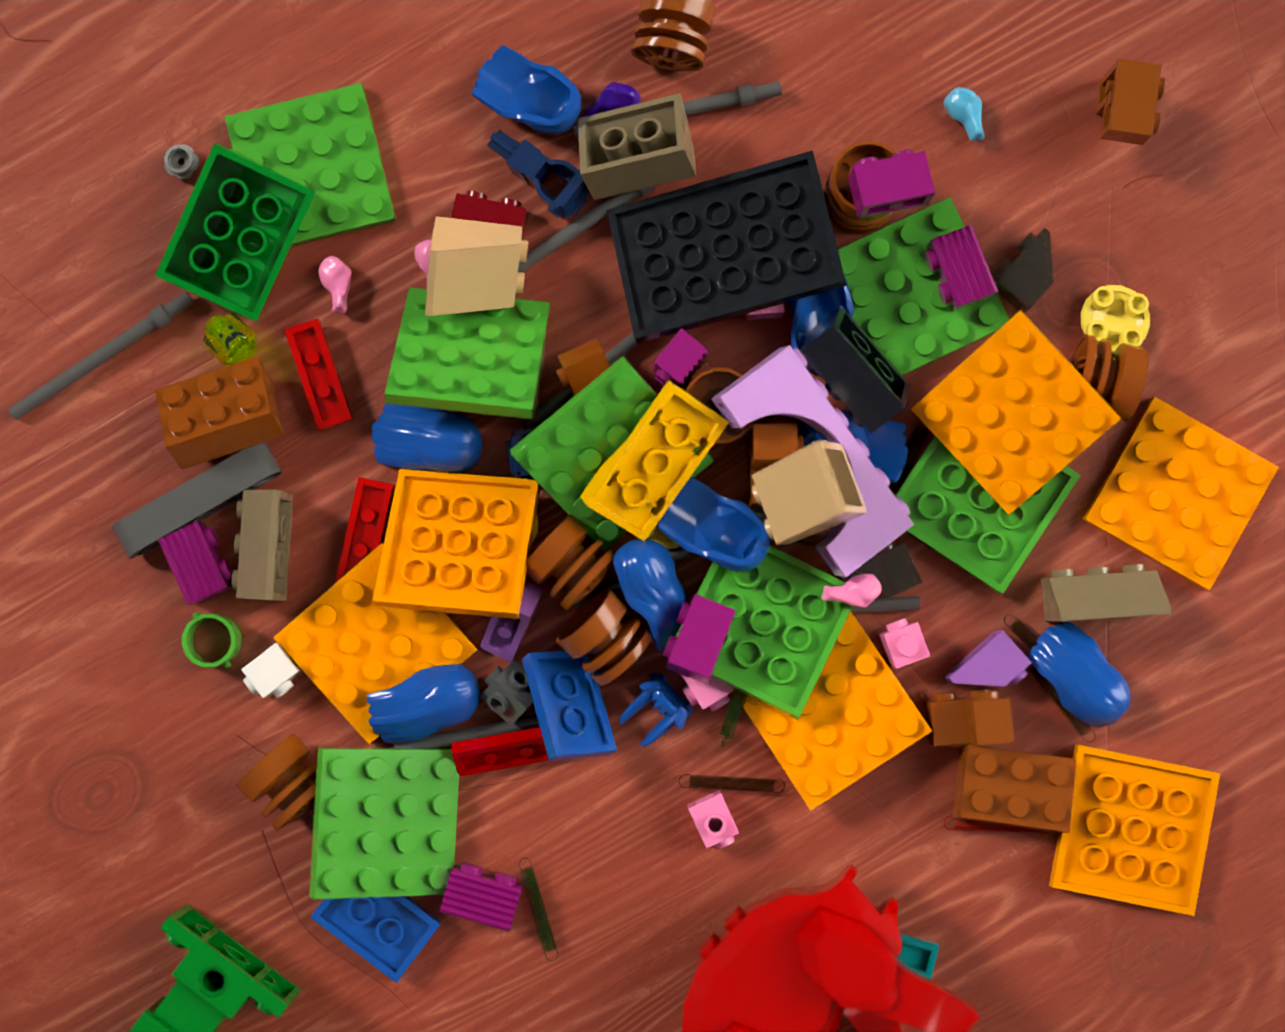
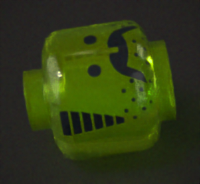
[203,313,257,366]

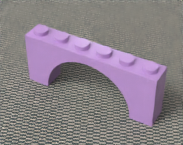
[711,345,914,577]

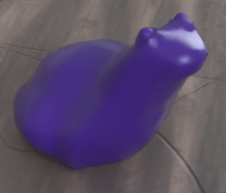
[585,82,641,116]

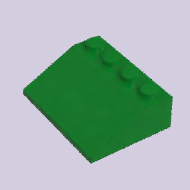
[155,142,315,322]

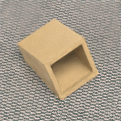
[425,216,528,316]
[752,440,867,544]

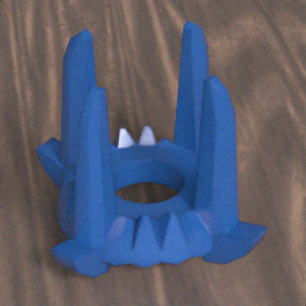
[620,673,692,747]

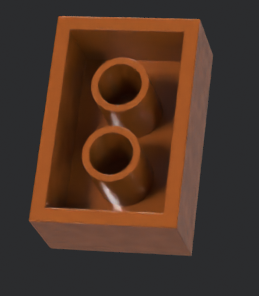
[155,356,285,469]
[952,744,1076,834]

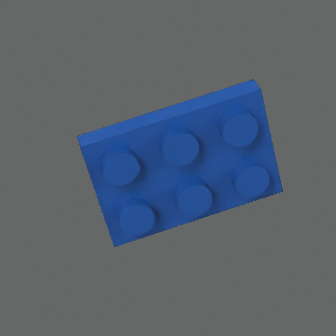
[522,651,617,761]
[310,896,442,983]

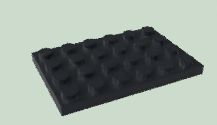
[607,150,847,343]

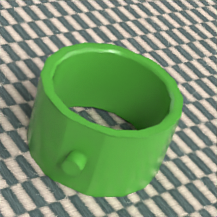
[182,611,242,669]

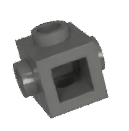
[480,660,533,726]

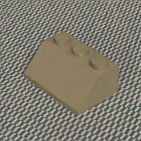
[578,93,696,200]
[232,490,293,601]
[1041,564,1171,621]

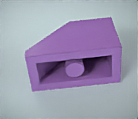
[480,581,545,662]
[943,630,1032,687]

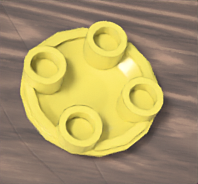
[1080,285,1150,354]

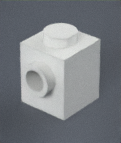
[241,643,303,699]

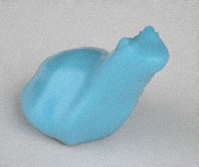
[944,87,985,141]

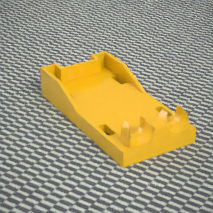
[580,380,729,542]

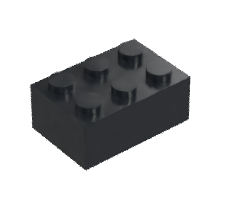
[800,305,911,434]

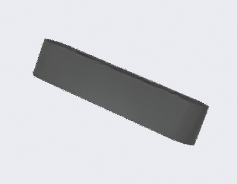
[112,442,282,559]

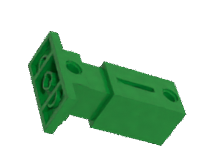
[129,904,301,1032]

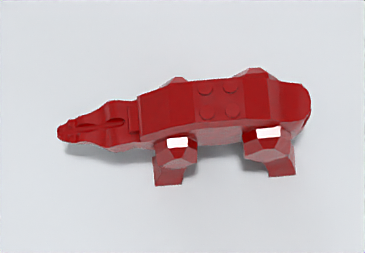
[682,864,980,1032]

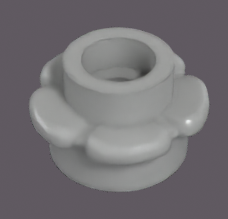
[164,144,199,179]

